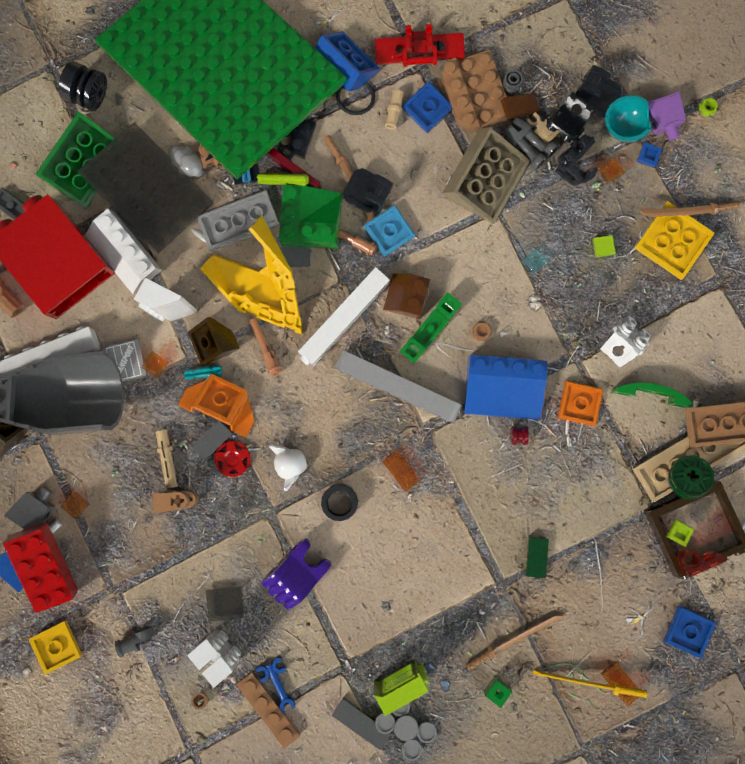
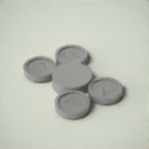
[375,703,437,761]

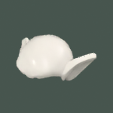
[269,444,307,491]

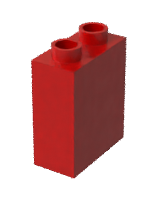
[0,194,115,320]

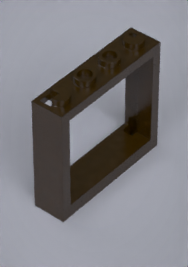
[644,481,745,579]

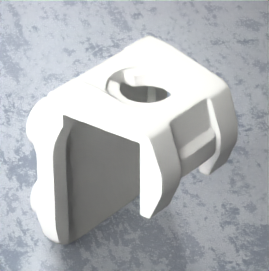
[600,316,651,367]

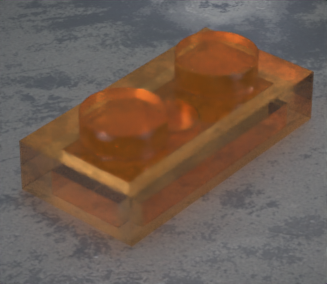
[382,450,421,492]
[600,661,639,707]

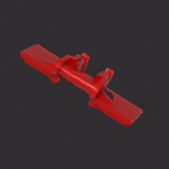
[375,24,465,67]

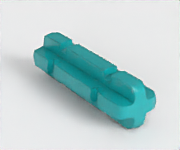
[184,365,223,380]

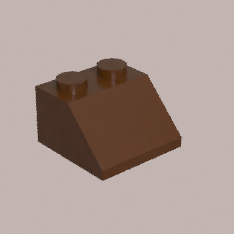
[383,273,430,320]

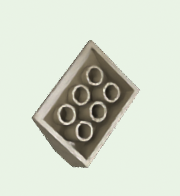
[442,127,530,224]

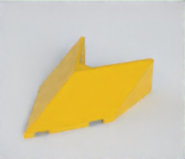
[200,215,303,335]

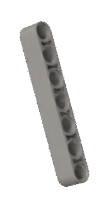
[334,350,462,423]

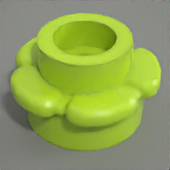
[699,98,718,117]

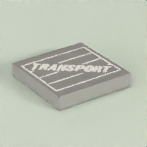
[101,339,148,382]

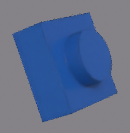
[636,142,662,168]

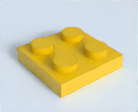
[28,620,83,675]

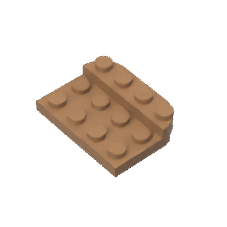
[442,50,514,132]

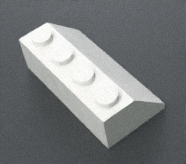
[85,208,162,294]
[134,278,197,322]

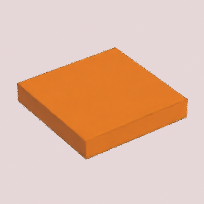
[557,381,604,427]

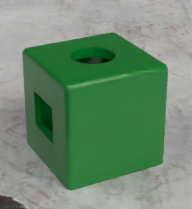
[483,676,512,708]

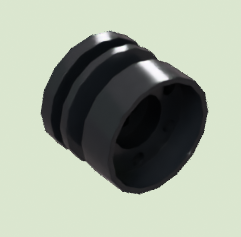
[58,61,107,111]

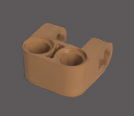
[152,491,198,513]

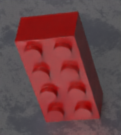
[2,521,78,614]

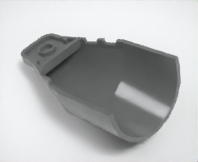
[0,351,124,435]

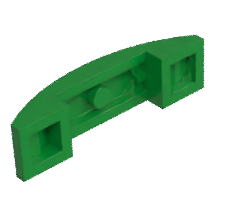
[399,292,462,363]
[611,383,693,408]

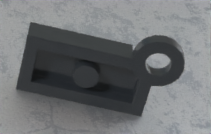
[280,119,317,160]

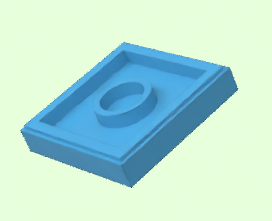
[363,205,416,257]

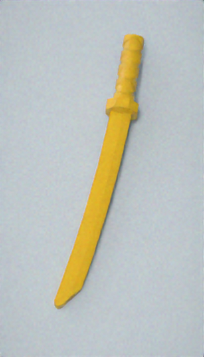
[533,670,647,698]

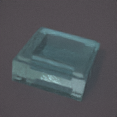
[522,248,549,276]

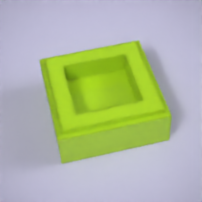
[592,235,616,258]
[666,519,695,547]

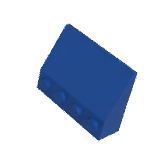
[464,355,548,420]

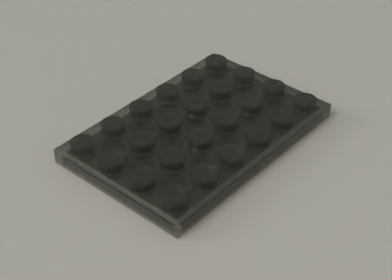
[78,122,214,254]

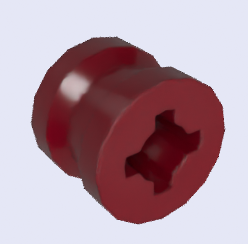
[510,426,529,445]

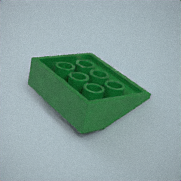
[34,111,127,208]

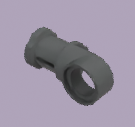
[115,626,155,658]

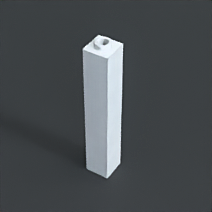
[298,267,390,367]

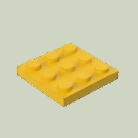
[634,201,715,280]

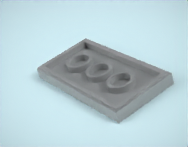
[197,189,280,252]

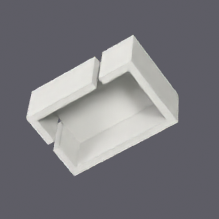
[187,628,242,688]

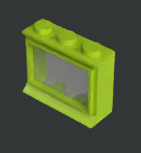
[374,660,430,716]

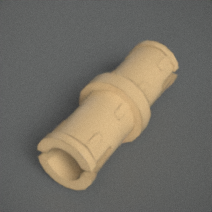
[385,90,404,130]

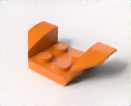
[178,374,254,438]

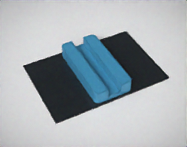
[233,164,259,185]

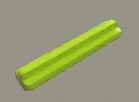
[257,173,309,186]

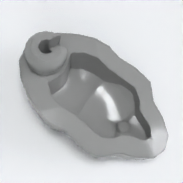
[169,145,203,177]

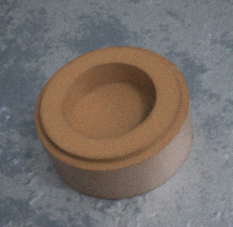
[472,322,492,341]

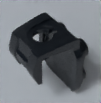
[575,65,622,118]
[546,92,594,143]
[556,134,598,186]
[343,168,394,215]

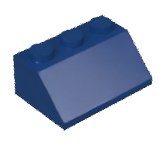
[315,31,380,92]

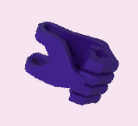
[261,538,331,610]

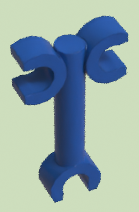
[256,657,295,713]

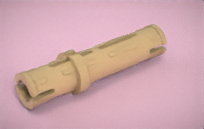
[155,430,178,489]

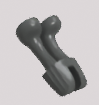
[503,117,559,170]

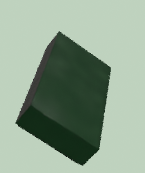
[525,537,549,578]

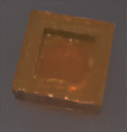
[598,157,625,184]
[141,351,169,378]
[60,492,90,519]

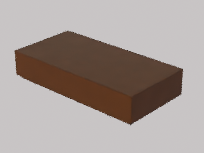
[501,93,540,118]

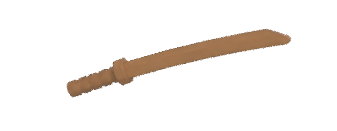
[323,135,375,221]
[639,201,741,217]
[465,613,564,671]

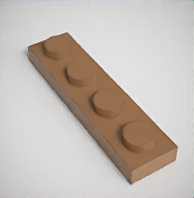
[237,671,301,749]

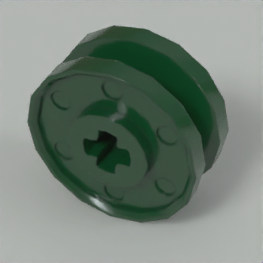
[668,456,714,499]

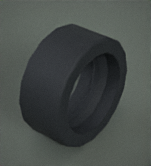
[321,484,358,521]

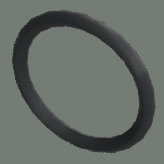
[336,82,375,115]

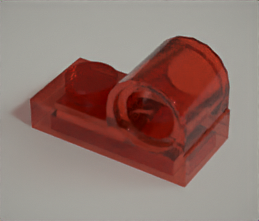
[677,549,726,577]

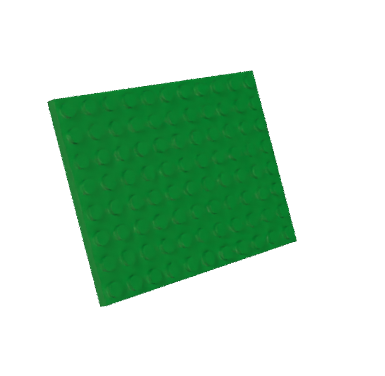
[94,0,347,179]

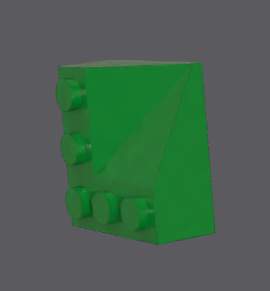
[278,185,343,249]

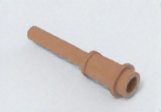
[339,229,377,256]
[249,318,282,376]

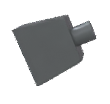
[4,486,55,530]

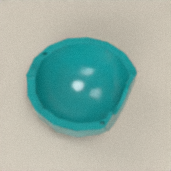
[605,95,651,143]

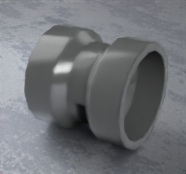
[502,69,523,95]

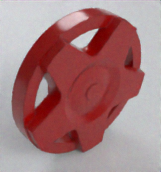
[214,441,251,477]

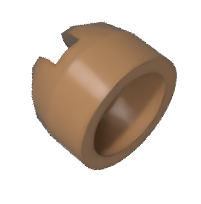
[191,692,209,710]

